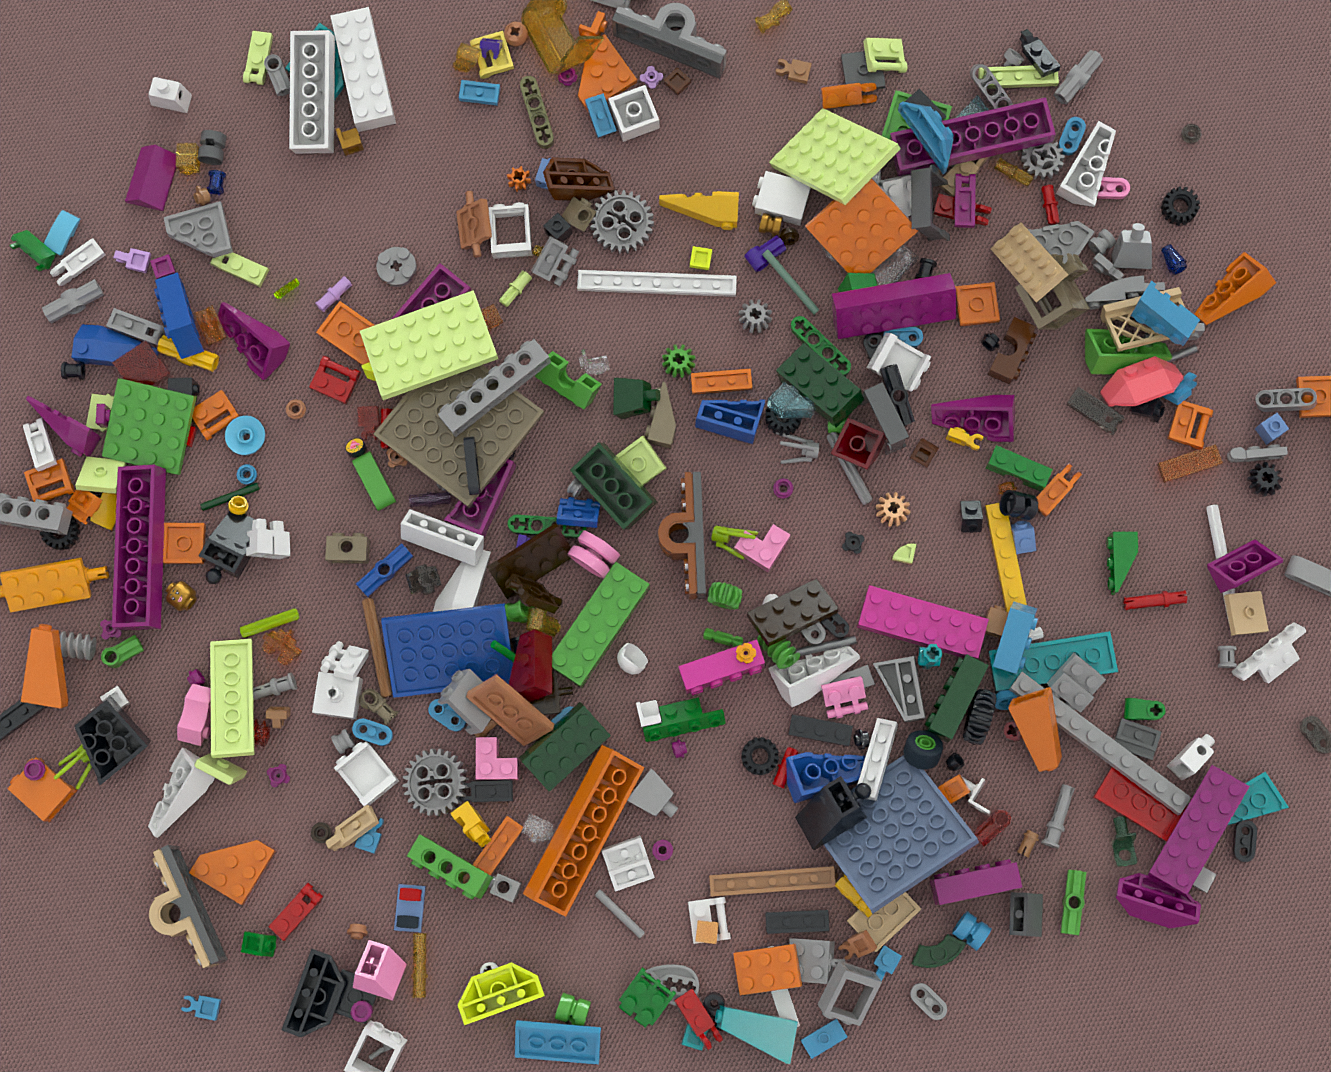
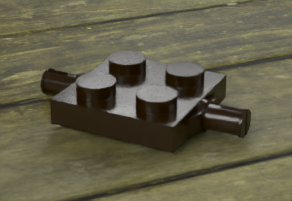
[505,573,563,614]
[529,672,573,715]

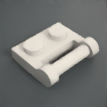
[688,897,731,944]

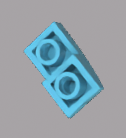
[44,210,81,255]

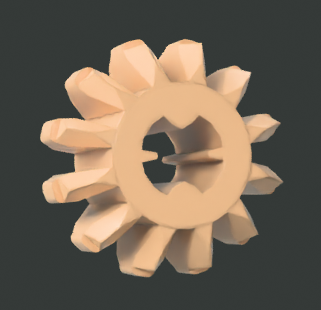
[876,492,910,527]

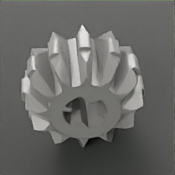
[739,299,772,333]

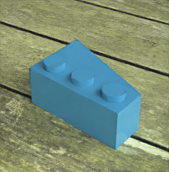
[1131,280,1200,346]
[993,602,1038,674]

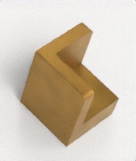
[336,128,364,156]

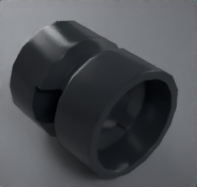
[999,490,1039,521]

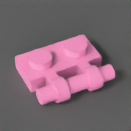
[821,676,868,719]

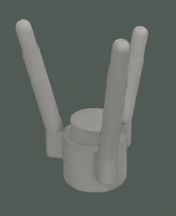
[776,432,819,464]

